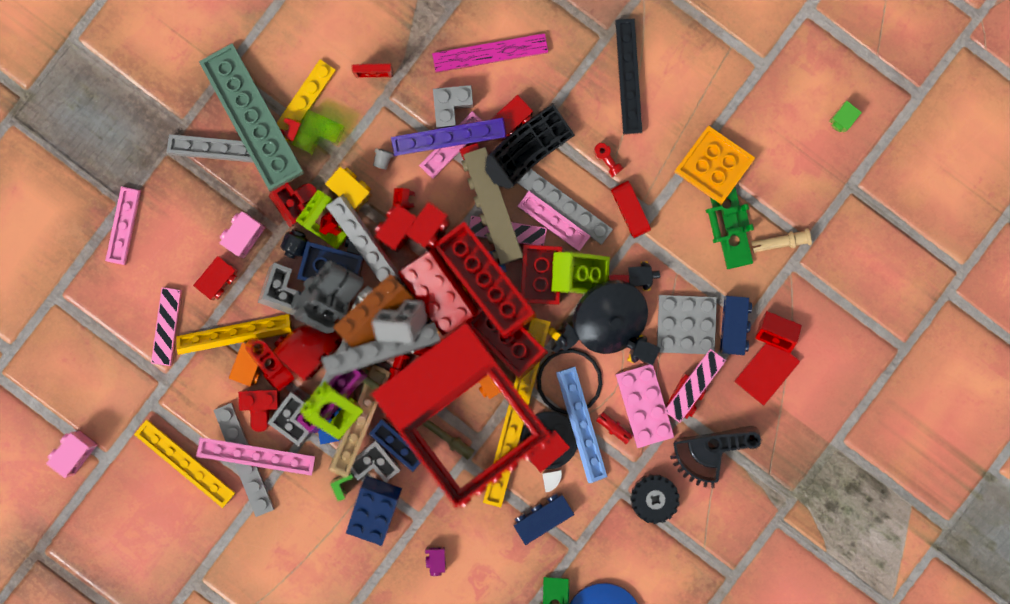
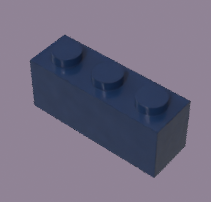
[720,296,752,355]
[369,418,421,472]
[513,493,575,545]

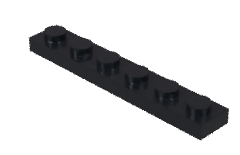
[615,19,642,135]

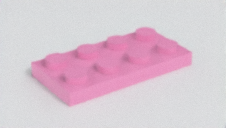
[615,365,674,448]

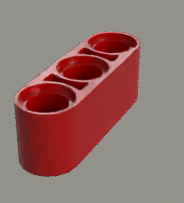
[611,181,651,238]

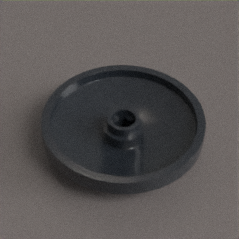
[573,280,648,354]

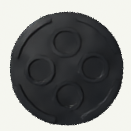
[520,411,577,469]

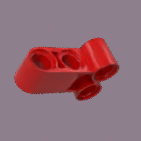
[245,338,295,391]

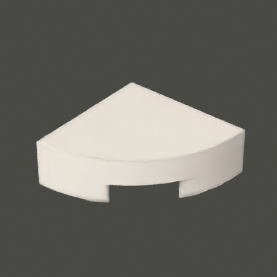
[542,470,562,492]

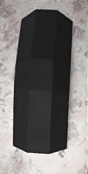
[485,104,575,189]

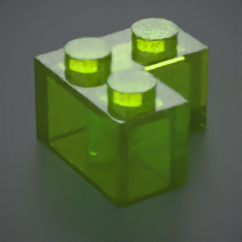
[292,110,345,155]

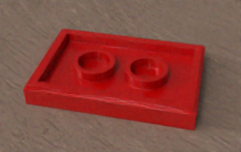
[734,343,800,406]

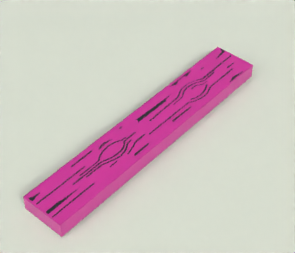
[432,33,548,73]

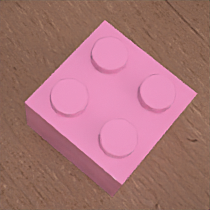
[220,211,266,258]
[46,431,97,478]

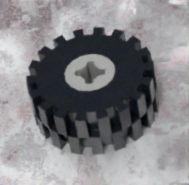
[630,474,680,524]

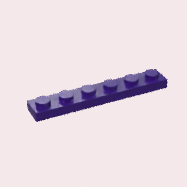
[391,118,507,156]

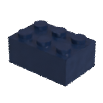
[297,241,364,281]
[346,475,402,546]

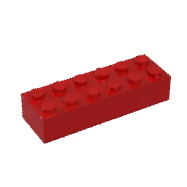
[434,221,536,339]

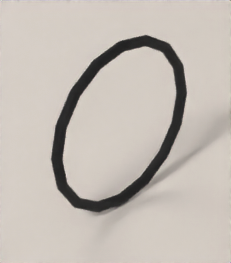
[537,349,602,414]

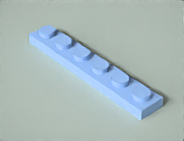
[556,367,607,483]

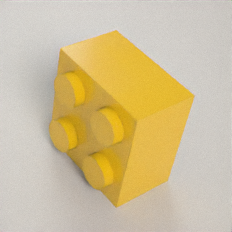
[325,167,372,212]

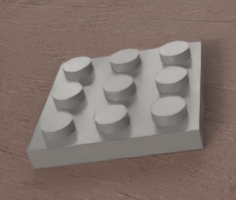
[657,295,717,354]

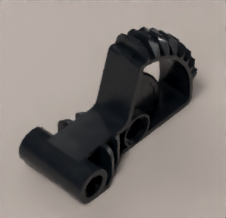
[670,426,761,488]

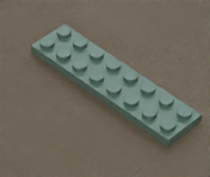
[199,43,304,192]

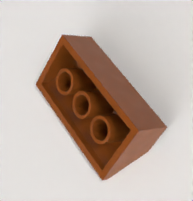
[333,274,416,348]

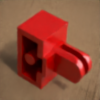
[269,183,317,228]
[238,389,280,432]

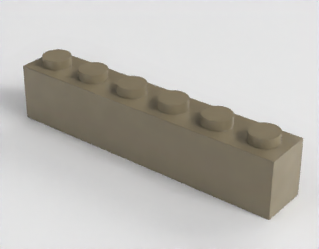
[461,147,523,266]

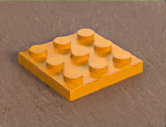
[675,125,755,205]

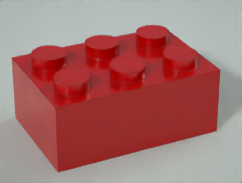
[406,202,450,251]
[375,204,417,252]
[521,245,562,305]

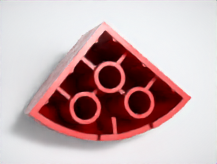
[273,324,343,381]

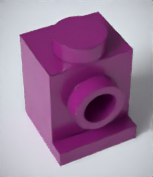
[425,547,446,576]

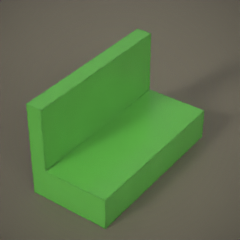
[330,471,354,502]

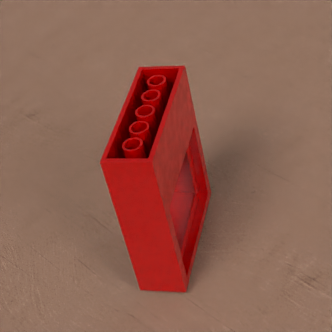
[371,323,551,508]

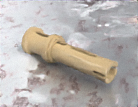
[752,228,812,253]

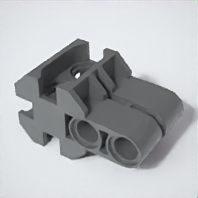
[291,261,363,334]

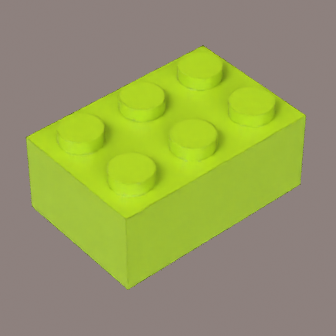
[552,252,610,294]

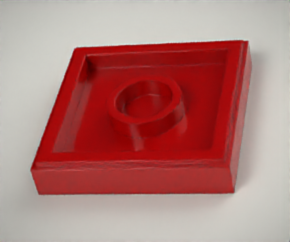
[352,64,393,78]

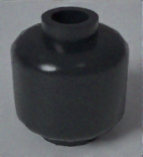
[280,229,309,259]

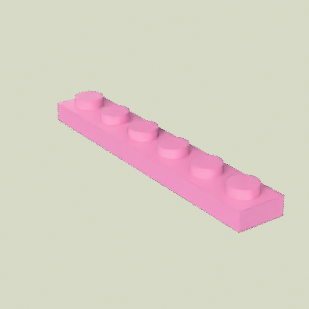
[196,437,315,476]

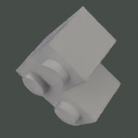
[433,85,473,129]
[257,263,302,315]
[372,300,427,343]
[268,391,310,446]
[350,441,401,482]

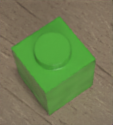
[829,101,862,132]

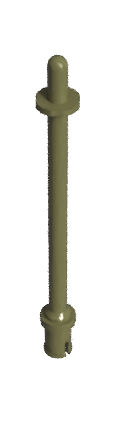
[361,370,475,460]

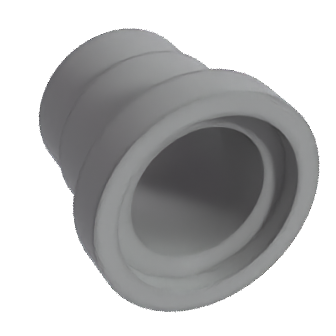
[373,148,394,170]

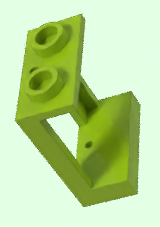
[296,190,347,249]
[300,381,364,440]

